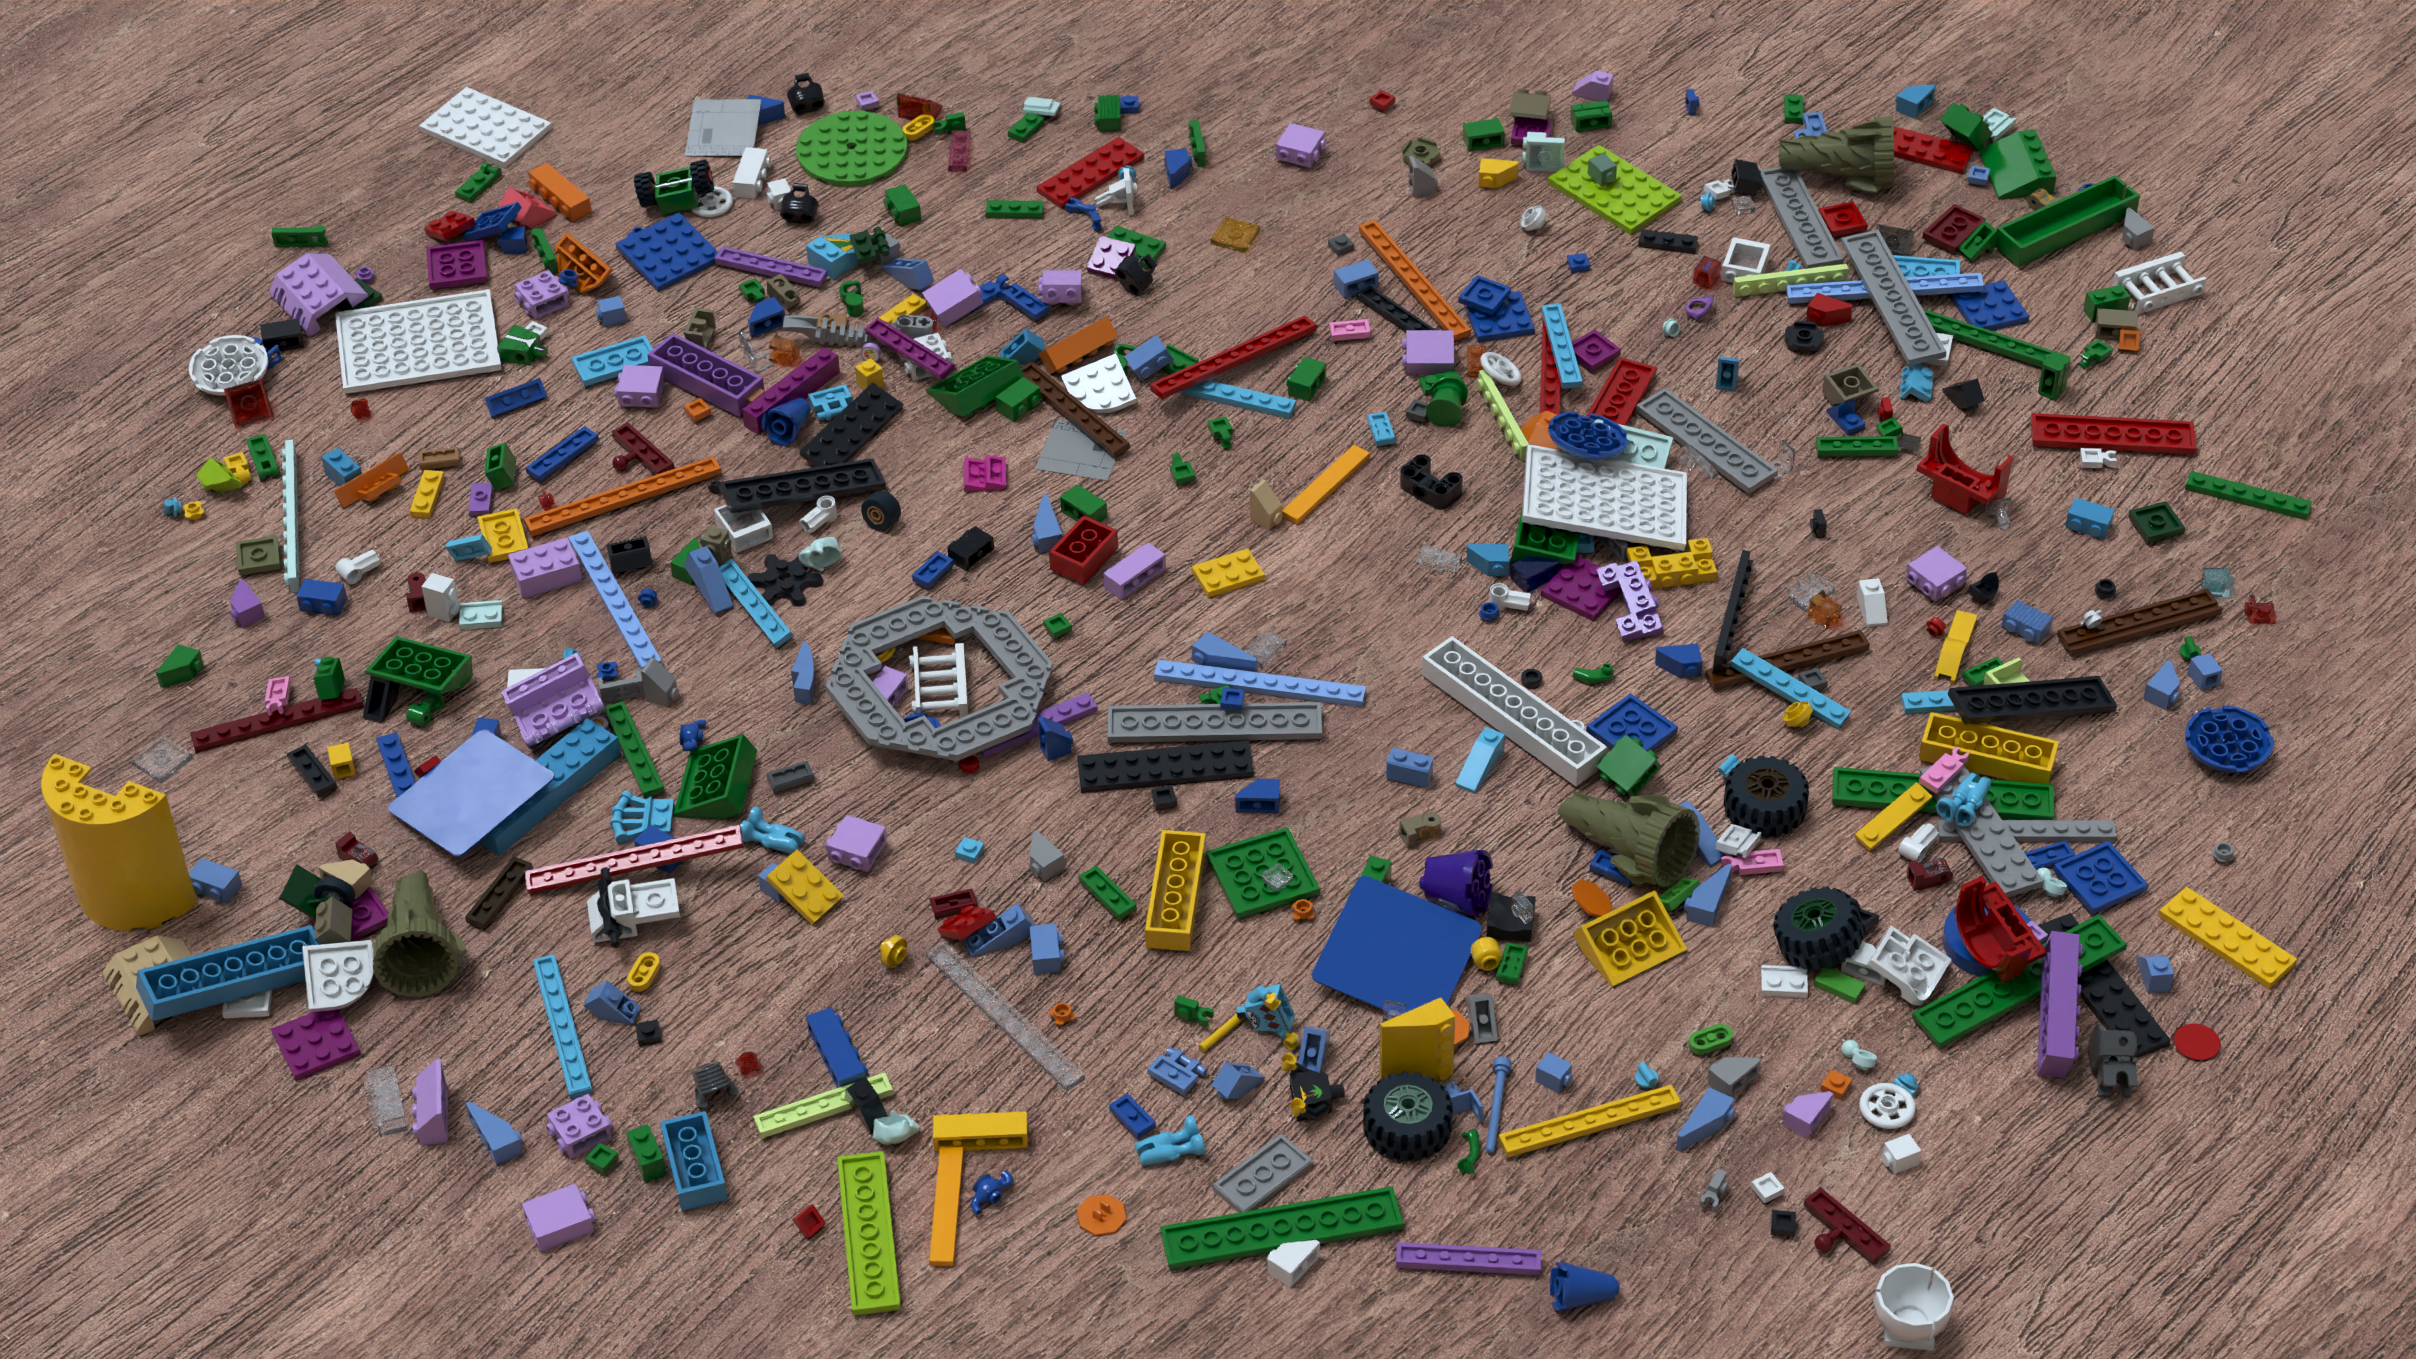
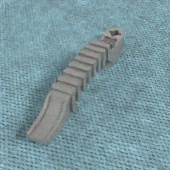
[782,315,933,348]

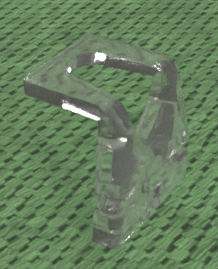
[739,331,774,372]

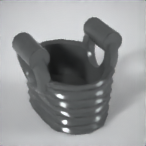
[691,1061,739,1108]

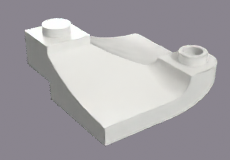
[1867,926,1952,1006]

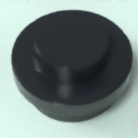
[2095,579,2116,598]

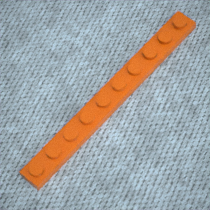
[1359,220,1471,341]
[524,456,722,537]

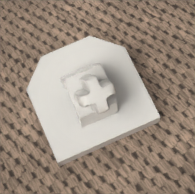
[1095,168,1137,216]

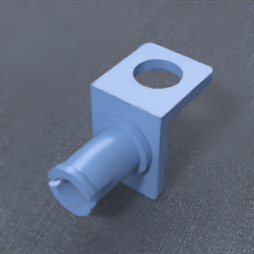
[1444,1081,1484,1123]

